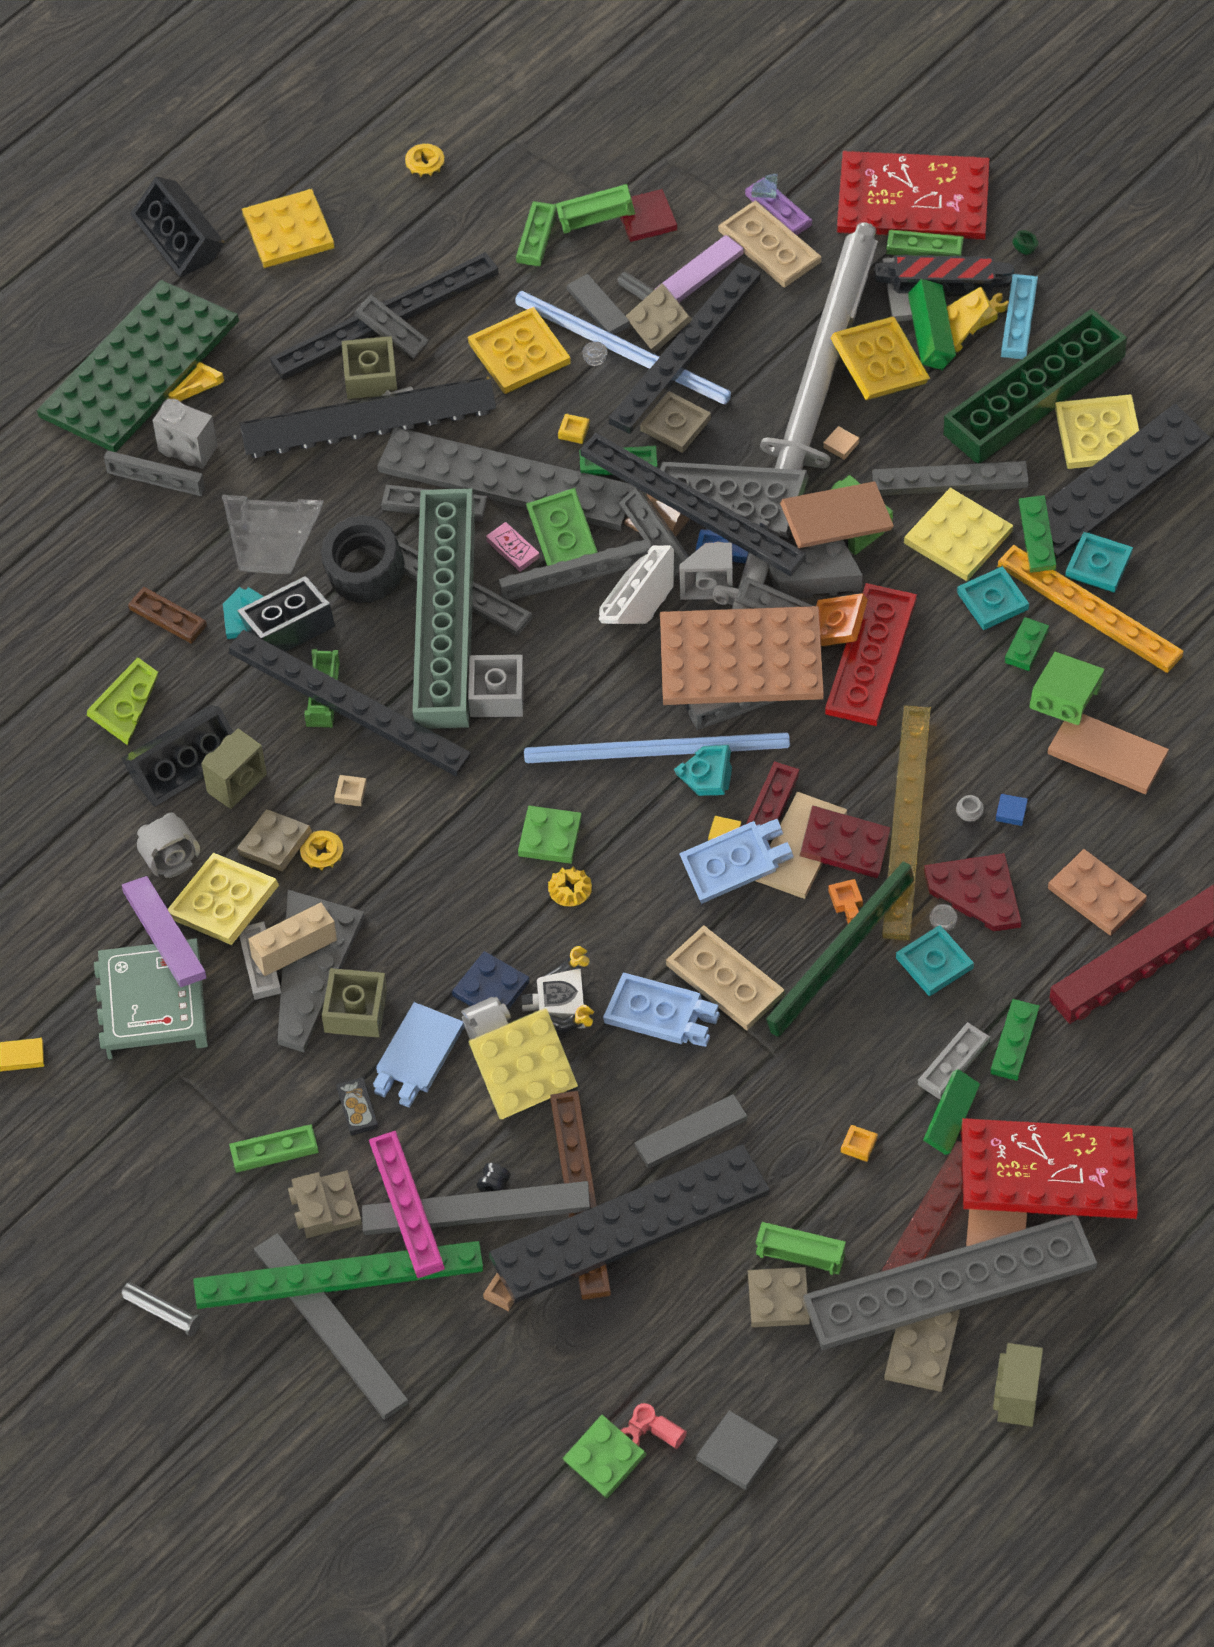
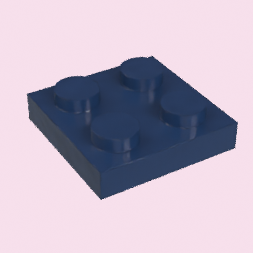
[452,951,530,1009]

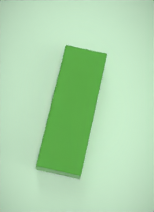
[516,201,557,266]
[886,230,963,256]
[229,1124,319,1173]

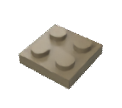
[626,283,693,353]
[640,391,711,453]
[237,809,312,872]
[748,1267,809,1327]

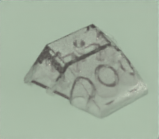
[222,495,324,574]

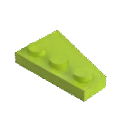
[87,657,158,745]

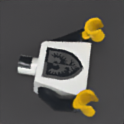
[521,946,594,1034]

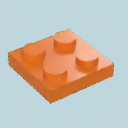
[816,593,868,646]

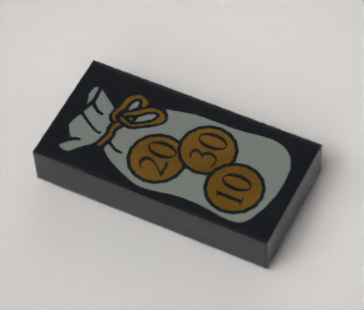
[336,1077,378,1136]

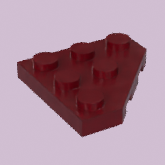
[924,853,1021,932]

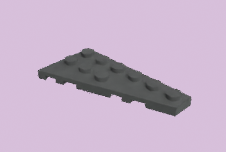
[660,462,809,539]
[278,890,365,1052]

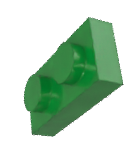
[1005,617,1049,671]

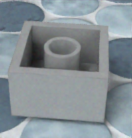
[153,399,218,469]
[468,655,524,717]

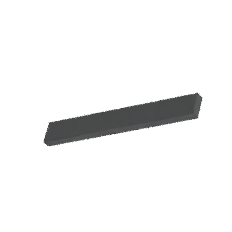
[357,541,532,636]
[362,1181,590,1235]
[254,1233,408,1420]

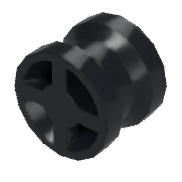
[476,1163,511,1192]

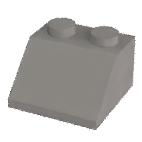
[680,542,732,600]

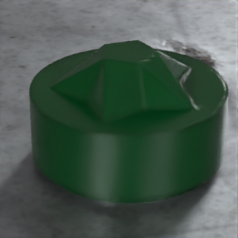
[1012,230,1038,255]

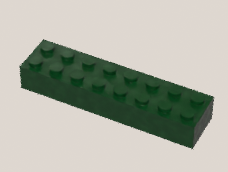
[943,308,1127,464]

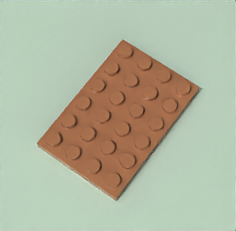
[660,606,823,705]

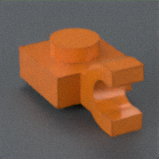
[829,879,863,924]

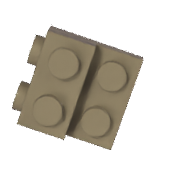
[288,1170,362,1238]

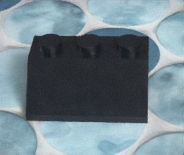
[237,576,336,652]

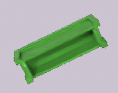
[556,184,635,234]
[305,649,340,728]
[756,1222,846,1275]

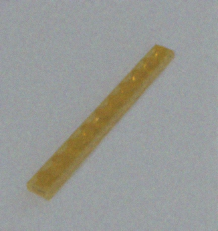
[882,705,931,941]

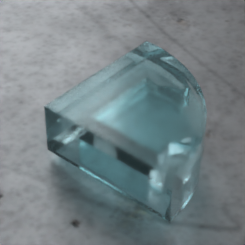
[752,174,777,198]

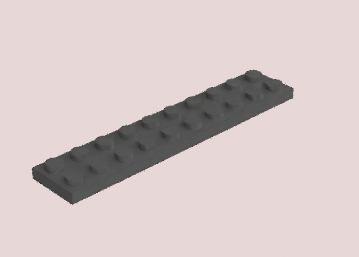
[378,427,635,531]
[803,1215,1097,1350]

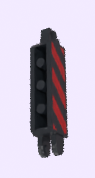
[874,255,1014,296]

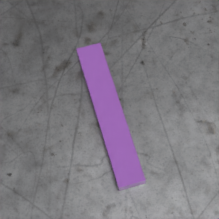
[122,876,206,987]

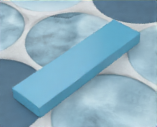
[1001,274,1038,359]

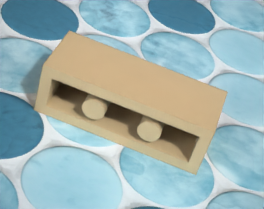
[248,903,337,976]

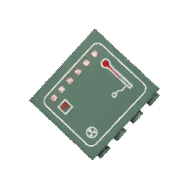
[94,939,208,1059]

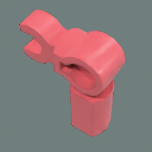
[620,1404,687,1449]

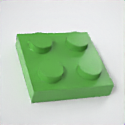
[518,806,582,864]
[562,1415,647,1498]

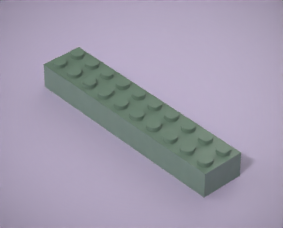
[413,488,475,729]

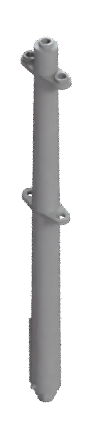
[712,223,878,609]

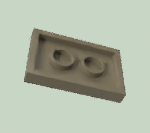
[885,1309,960,1392]

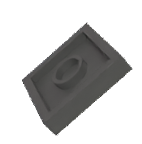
[697,1411,778,1490]

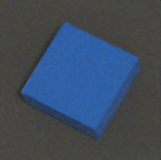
[996,794,1028,826]

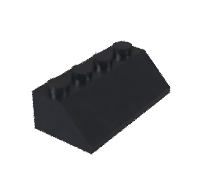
[130,176,225,277]
[121,705,233,807]

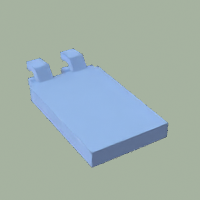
[679,819,794,904]
[603,973,720,1047]
[373,1002,464,1108]

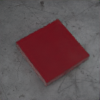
[620,189,677,242]

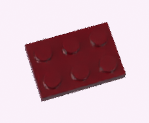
[799,805,890,878]

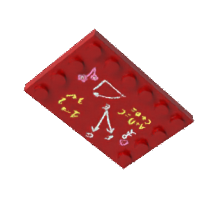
[837,151,989,239]
[961,1118,1138,1219]

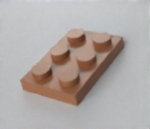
[1048,849,1147,936]

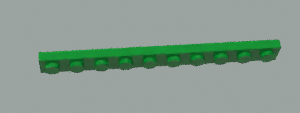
[193,1241,483,1309]

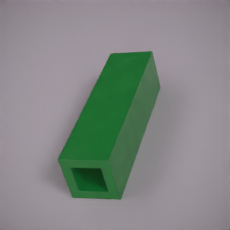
[908,279,956,370]

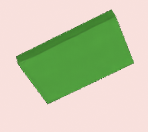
[526,488,598,566]

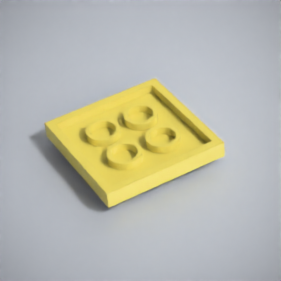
[1055,395,1139,469]
[904,488,1013,581]
[168,853,279,945]
[468,1008,578,1119]

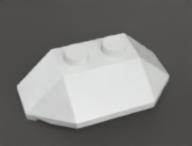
[599,546,674,624]

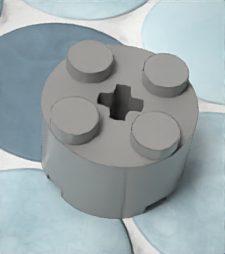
[137,813,200,878]
[461,997,511,1040]

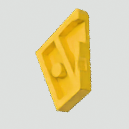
[947,287,993,352]
[166,362,224,402]

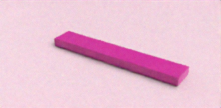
[369,1130,445,1278]

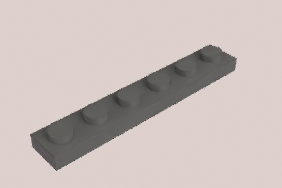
[872,461,1028,496]
[499,539,651,601]

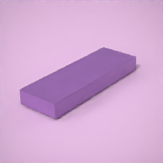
[745,177,812,235]

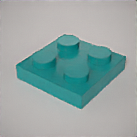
[1065,532,1133,593]
[957,566,1029,630]
[896,925,974,997]

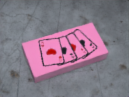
[486,522,540,572]

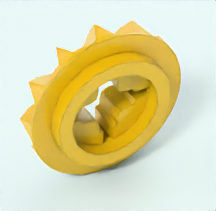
[405,144,444,177]
[300,831,344,870]
[548,866,592,907]

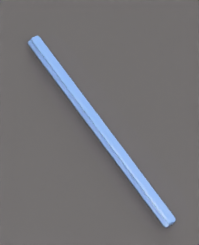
[516,291,731,404]
[524,732,790,763]

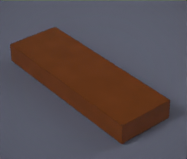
[128,587,207,644]

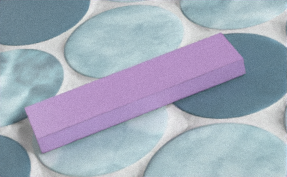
[655,235,743,302]

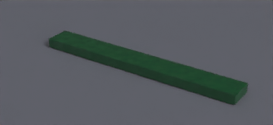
[767,861,914,1037]

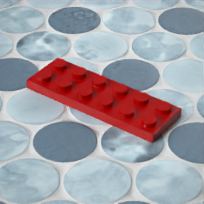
[825,583,917,726]

